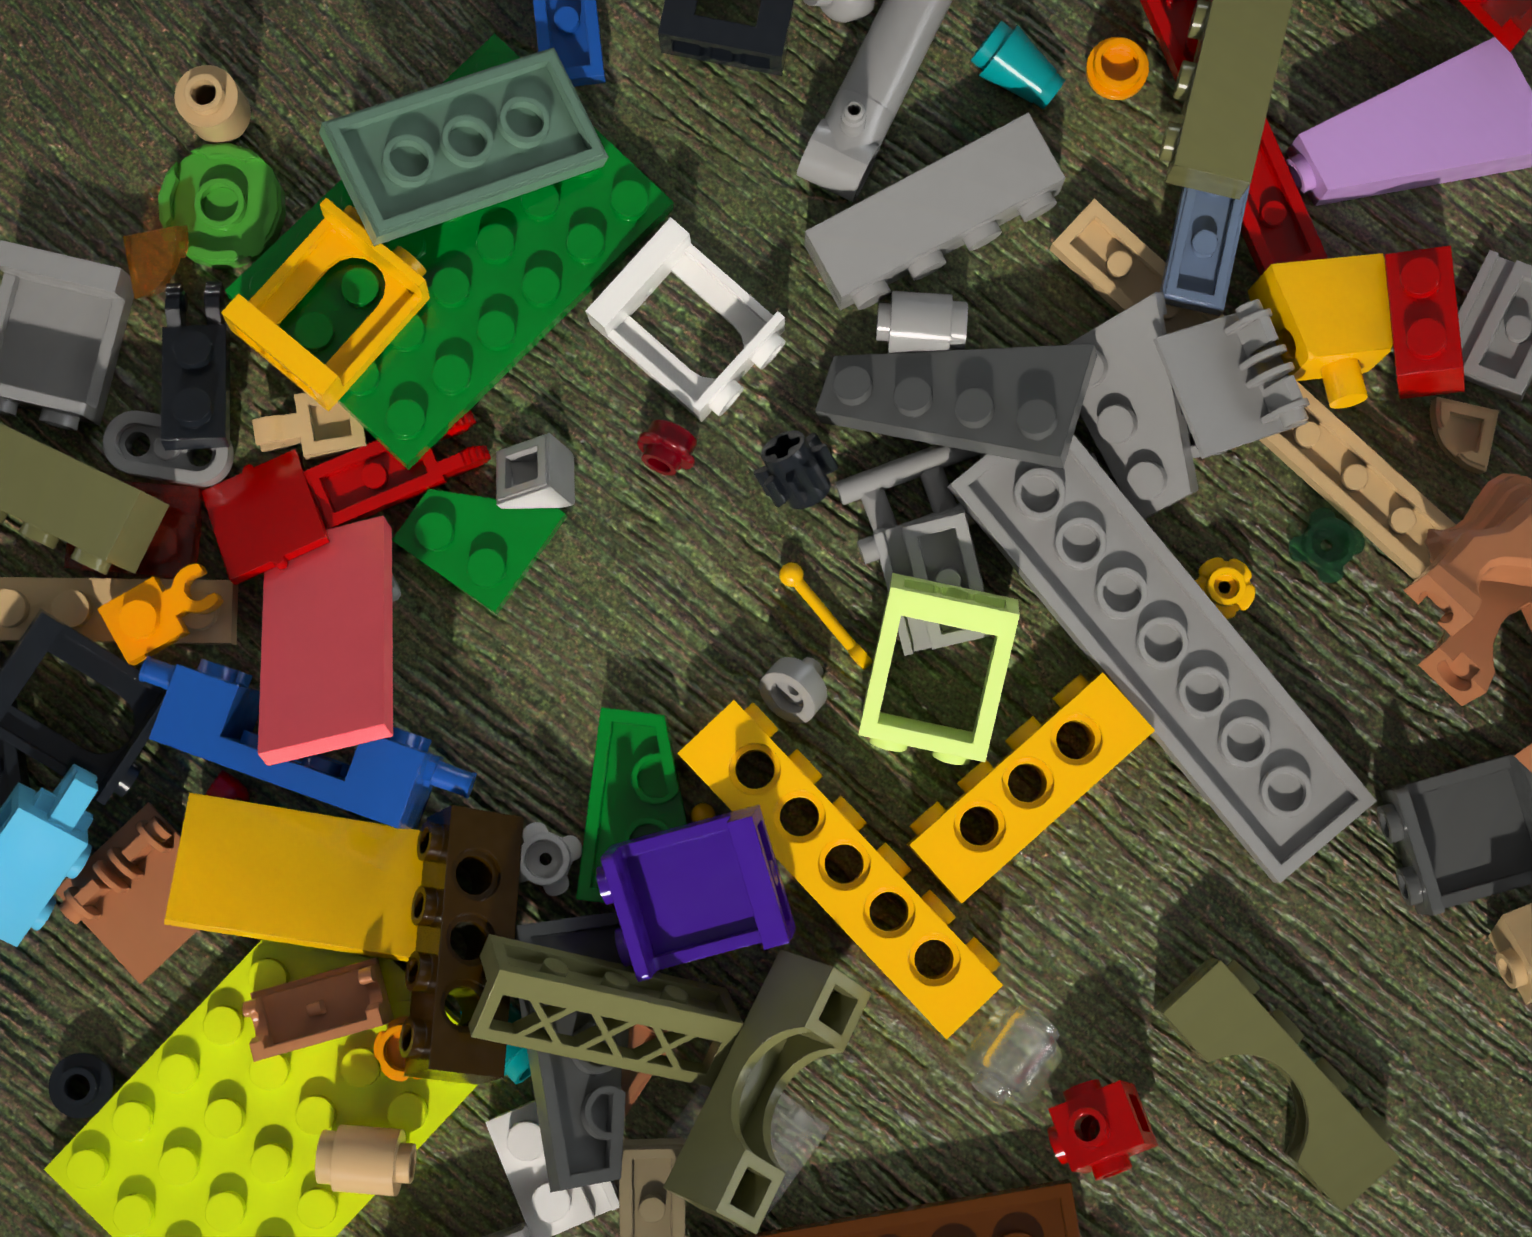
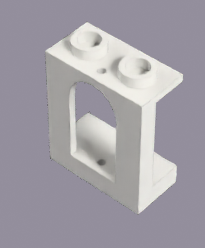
[586,217,786,422]

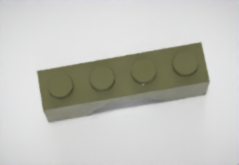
[663,949,871,1234]
[1153,957,1400,1212]

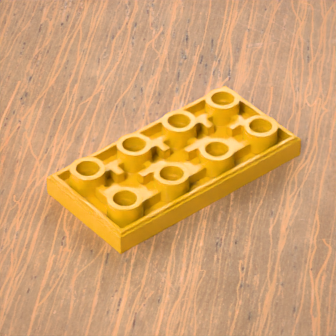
[164,792,423,962]

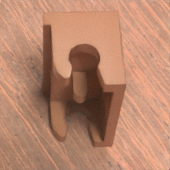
[242,957,394,1062]

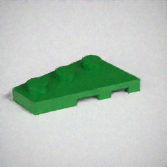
[576,707,688,904]

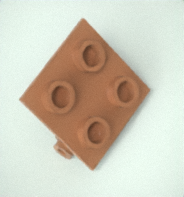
[56,802,198,984]

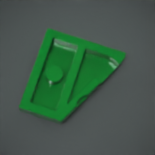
[392,489,568,615]

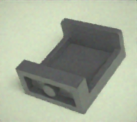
[1377,751,1532,916]

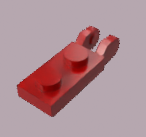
[303,409,491,529]

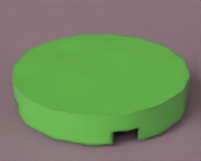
[158,143,286,269]

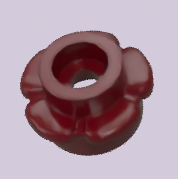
[637,419,697,476]

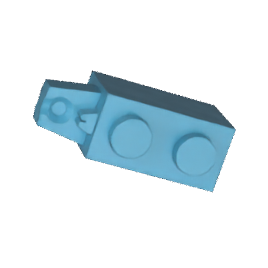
[0,764,98,947]

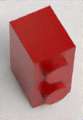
[1385,245,1465,399]

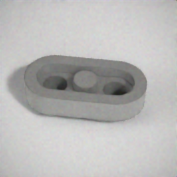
[103,411,234,487]

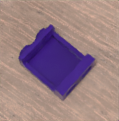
[596,804,796,982]

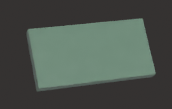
[319,47,608,246]

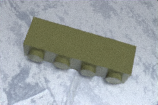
[1159,0,1293,200]
[0,423,169,575]

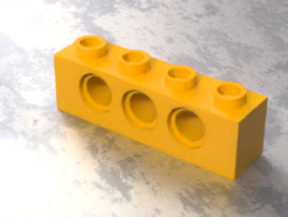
[906,672,1155,904]

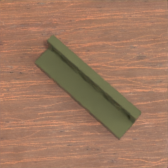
[468,934,743,1087]

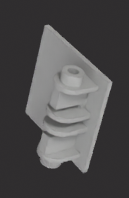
[1153,299,1310,459]

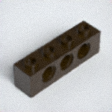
[399,805,524,1085]

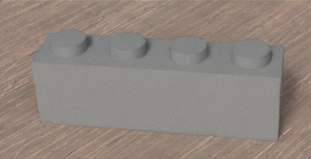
[805,112,1065,311]

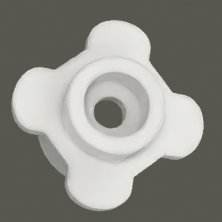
[519,822,583,896]

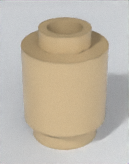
[174,65,251,144]
[315,1124,417,1196]

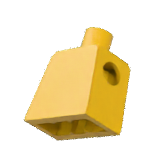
[1248,253,1393,409]

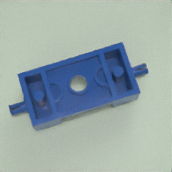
[139,656,477,829]

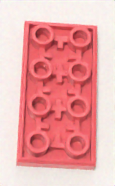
[258,515,393,766]

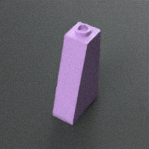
[1286,37,1532,206]

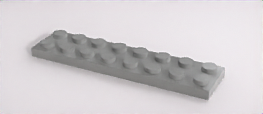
[947,435,1377,883]

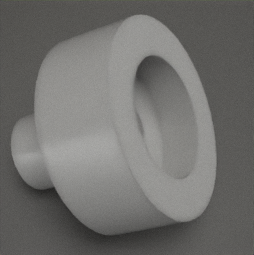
[759,657,827,724]

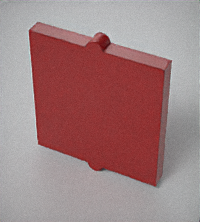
[201,449,330,585]

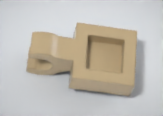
[252,392,368,460]

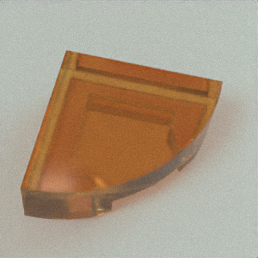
[123,225,189,299]

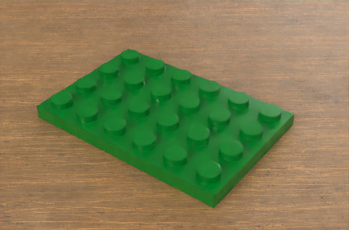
[225,33,674,470]

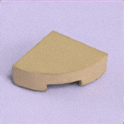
[1430,397,1499,475]

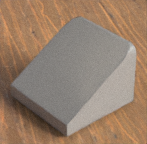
[496,433,575,509]

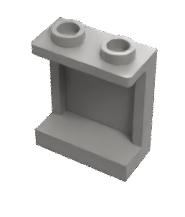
[0,240,138,431]

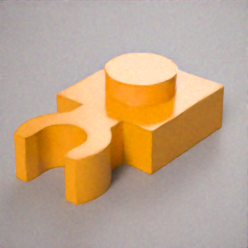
[97,564,224,666]

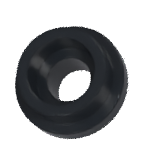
[48,1052,115,1118]

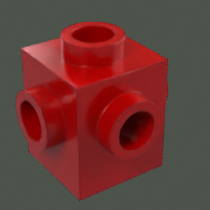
[1047,1079,1159,1181]

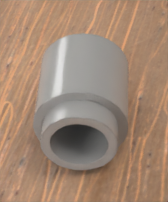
[876,291,968,353]

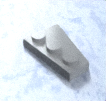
[1067,292,1199,520]

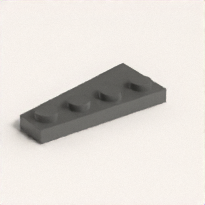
[815,344,1097,469]
[515,912,629,1193]

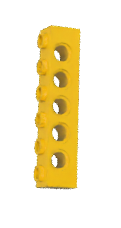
[678,700,1003,1040]

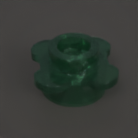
[1288,508,1365,583]

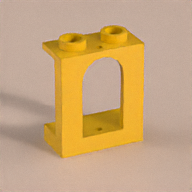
[221,198,430,412]

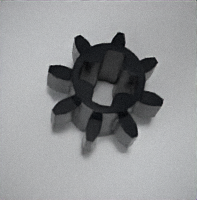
[754,430,838,509]

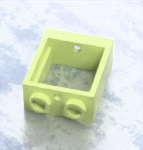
[858,573,1020,765]

